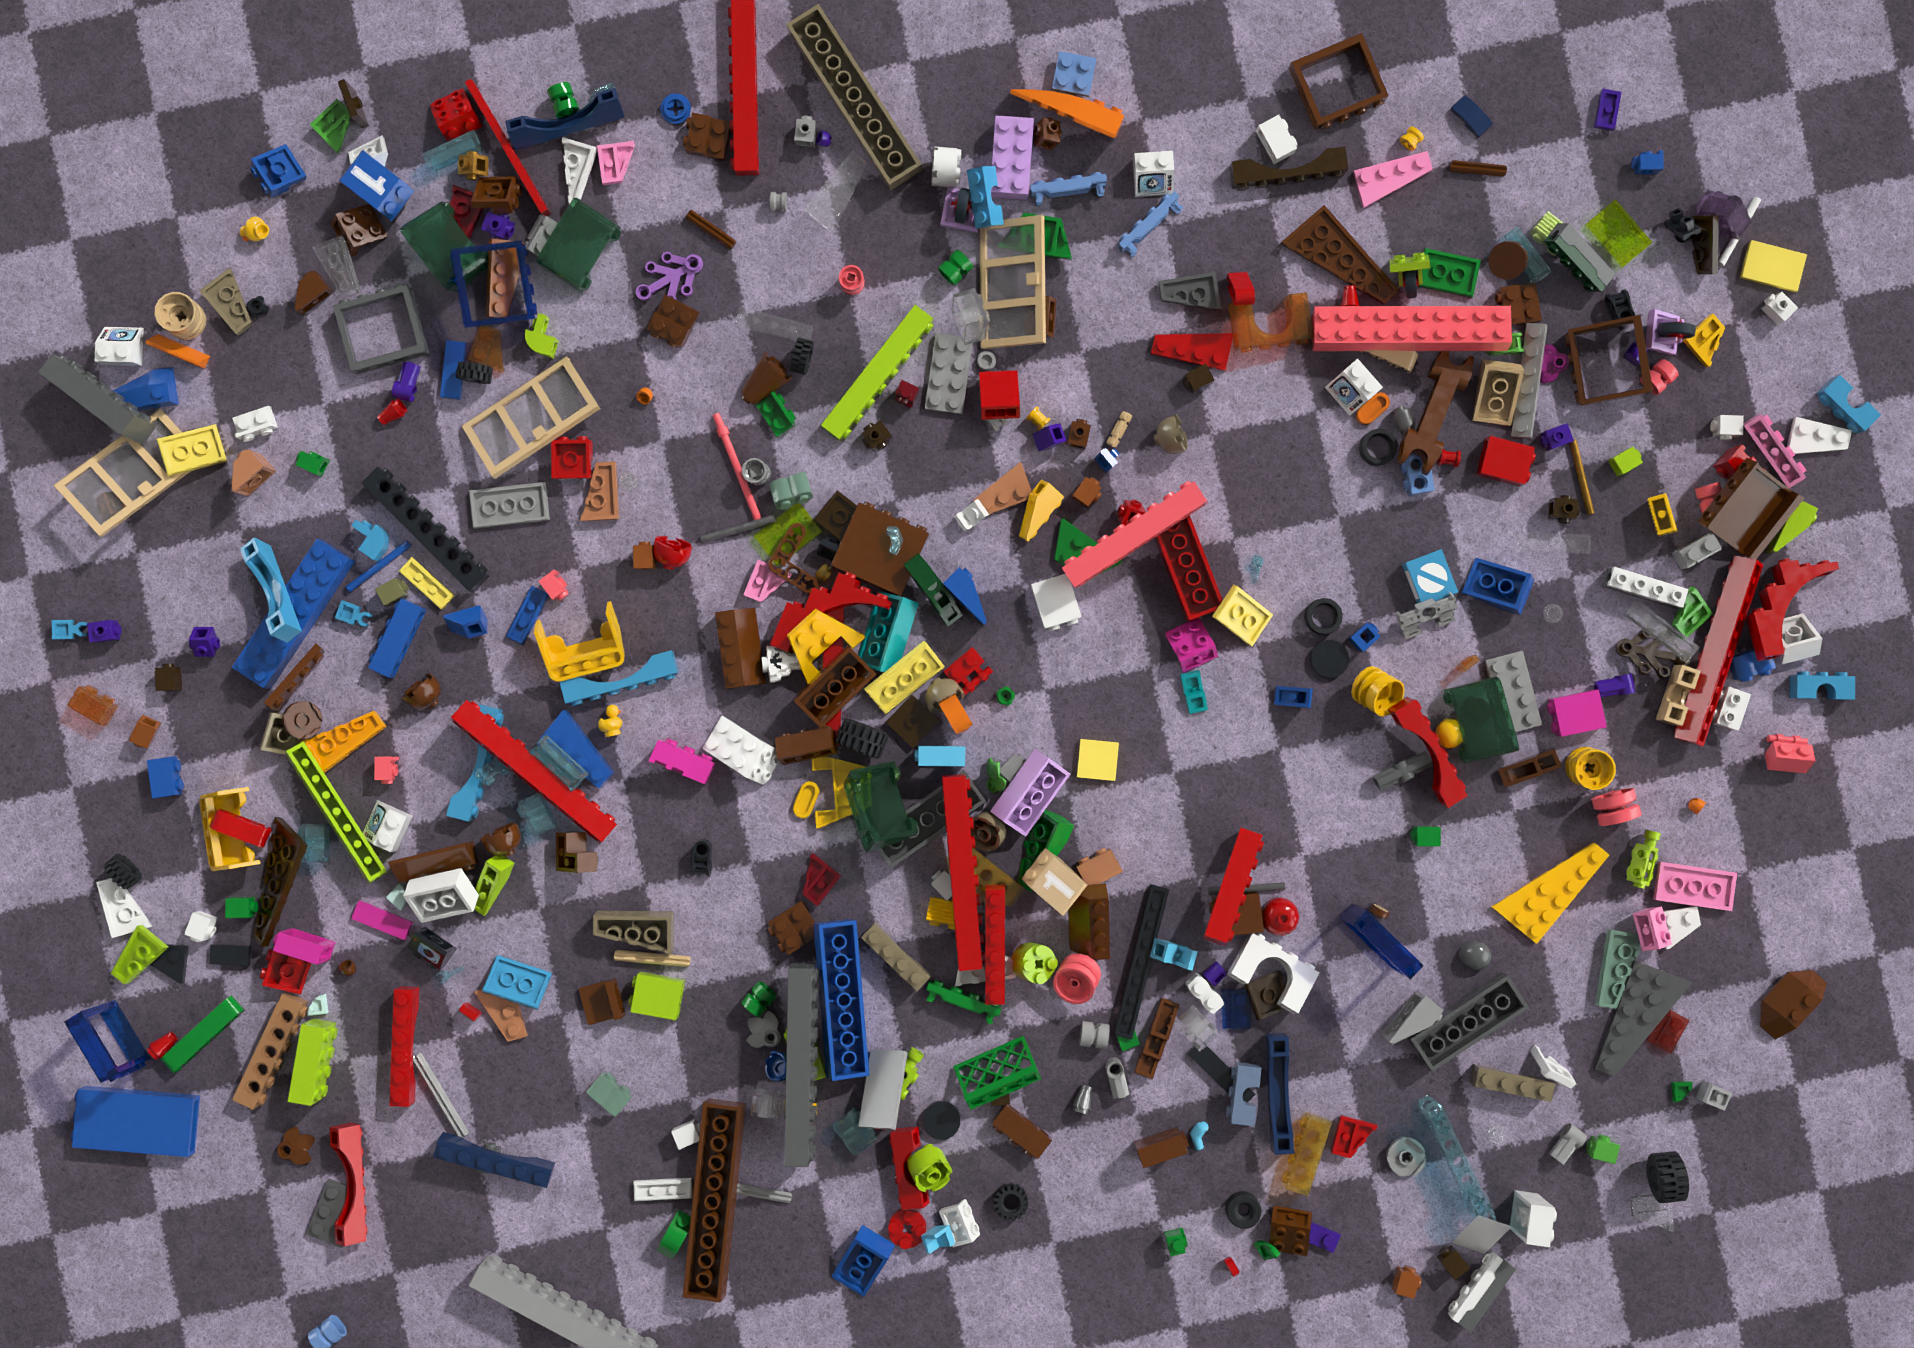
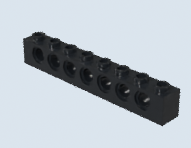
[361,467,490,593]

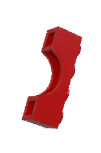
[889,1126,930,1210]

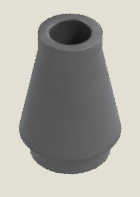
[1072,1085,1093,1115]

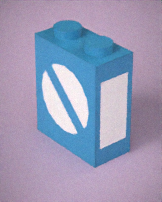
[1402,549,1458,609]

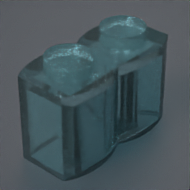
[517,793,558,837]
[298,823,330,863]
[832,1108,877,1155]

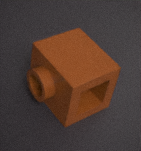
[1072,477,1102,508]
[633,542,656,570]
[128,715,161,749]
[1392,1265,1421,1299]

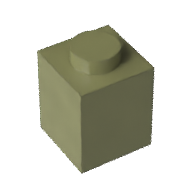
[375,578,409,607]

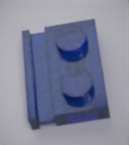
[1221,989,1251,1029]

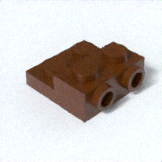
[683,112,730,161]
[471,176,522,214]
[1495,283,1542,326]
[647,294,700,348]
[767,901,816,955]

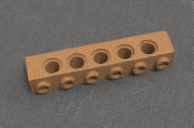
[232,992,309,1110]

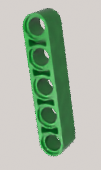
[160,995,245,1074]

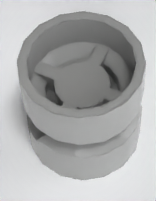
[742,458,771,486]
[1079,1021,1109,1049]

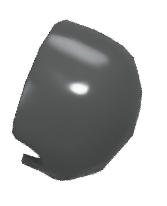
[1459,940,1492,971]

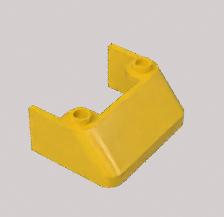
[534,601,625,682]
[199,787,260,871]

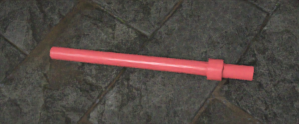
[712,413,761,520]

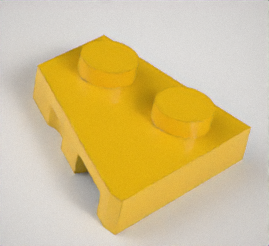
[1682,313,1725,367]

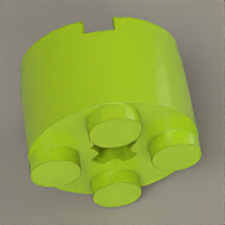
[1011,942,1058,984]
[907,1144,952,1192]

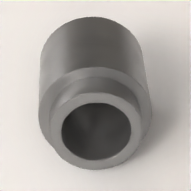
[1391,405,1416,435]

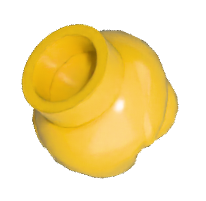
[239,217,269,242]
[598,705,622,737]

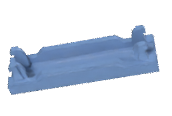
[1030,172,1107,206]
[1118,191,1183,257]

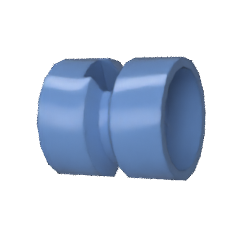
[308,1315,347,1348]

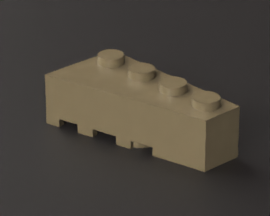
[593,911,674,954]

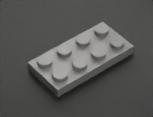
[925,333,973,415]
[1484,651,1542,734]

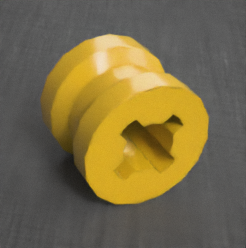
[1399,126,1424,151]

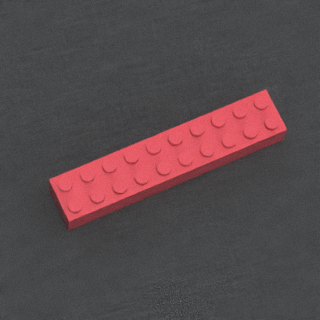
[1312,306,1512,351]

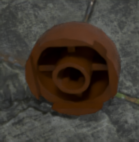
[401,672,441,710]
[481,822,521,857]

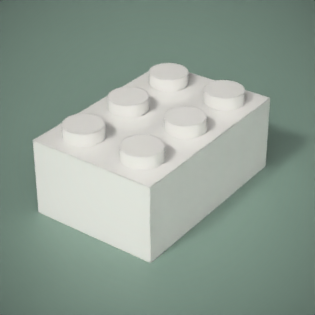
[403,868,479,923]
[1510,1190,1557,1247]

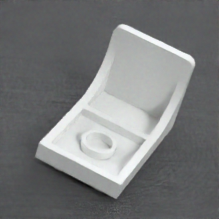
[702,716,780,785]

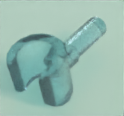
[1251,555,1264,583]
[436,966,464,984]

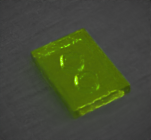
[1585,199,1653,268]
[754,503,822,566]

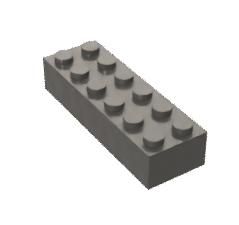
[38,354,156,445]
[869,770,986,868]
[1407,972,1529,1072]

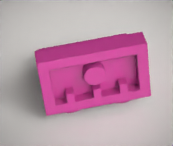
[1165,617,1218,673]

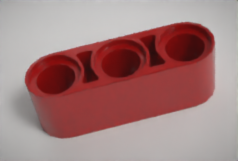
[1227,272,1255,306]
[210,809,272,847]

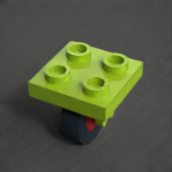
[1390,252,1430,299]

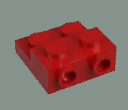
[551,436,593,479]
[259,945,311,994]

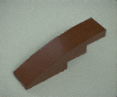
[1134,998,1180,1080]

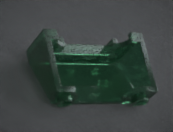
[537,197,621,293]
[400,201,488,292]
[1443,676,1519,763]
[844,761,919,853]

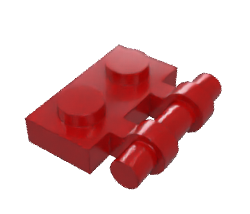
[943,647,993,695]

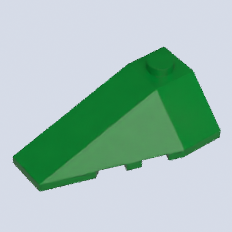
[1017,809,1074,892]

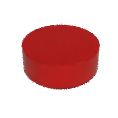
[1223,1257,1240,1277]

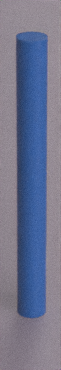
[346,540,412,592]

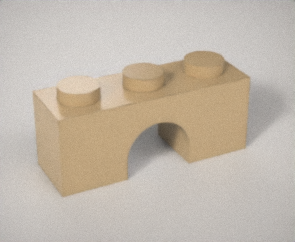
[1656,665,1701,726]

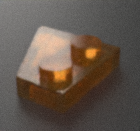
[468,324,504,373]

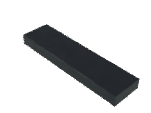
[1187,1039,1256,1102]

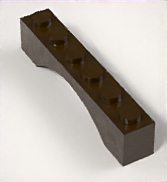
[1229,146,1349,191]

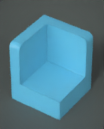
[921,1225,955,1253]

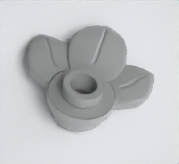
[746,1011,781,1048]

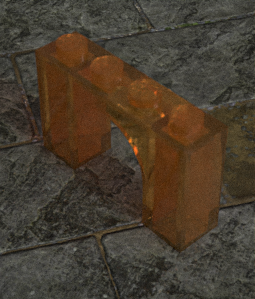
[1228,292,1314,353]

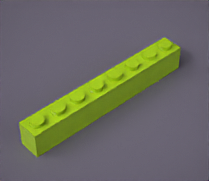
[821,304,934,441]
[286,741,387,885]

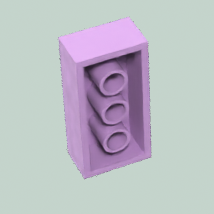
[991,116,1034,200]
[990,749,1070,837]

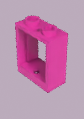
[273,928,336,965]

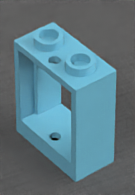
[915,746,965,766]

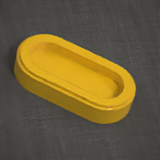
[793,781,820,818]

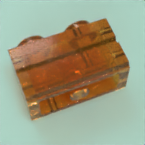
[67,685,119,725]

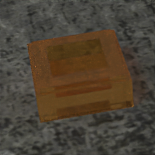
[1456,655,1480,672]

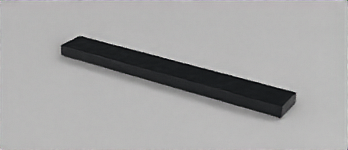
[1113,884,1169,1039]

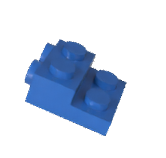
[250,144,306,198]

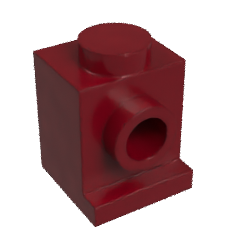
[894,380,919,408]

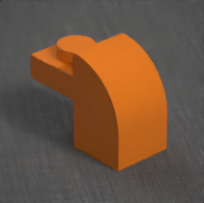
[939,694,973,735]

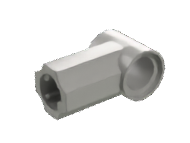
[1105,1057,1129,1099]
[1549,1123,1587,1165]

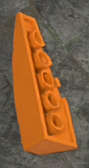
[1010,89,1125,138]

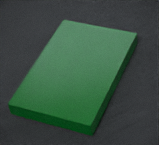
[1417,248,1481,298]

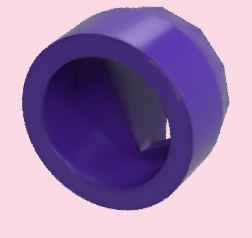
[816,130,832,147]

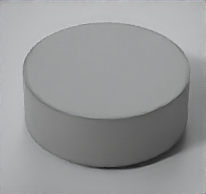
[977,351,996,371]

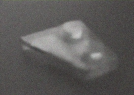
[1630,1194,1674,1232]

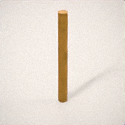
[1569,439,1595,515]

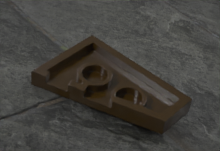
[1688,215,1719,275]

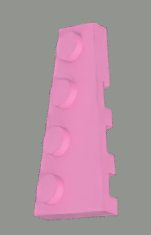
[1353,151,1432,208]

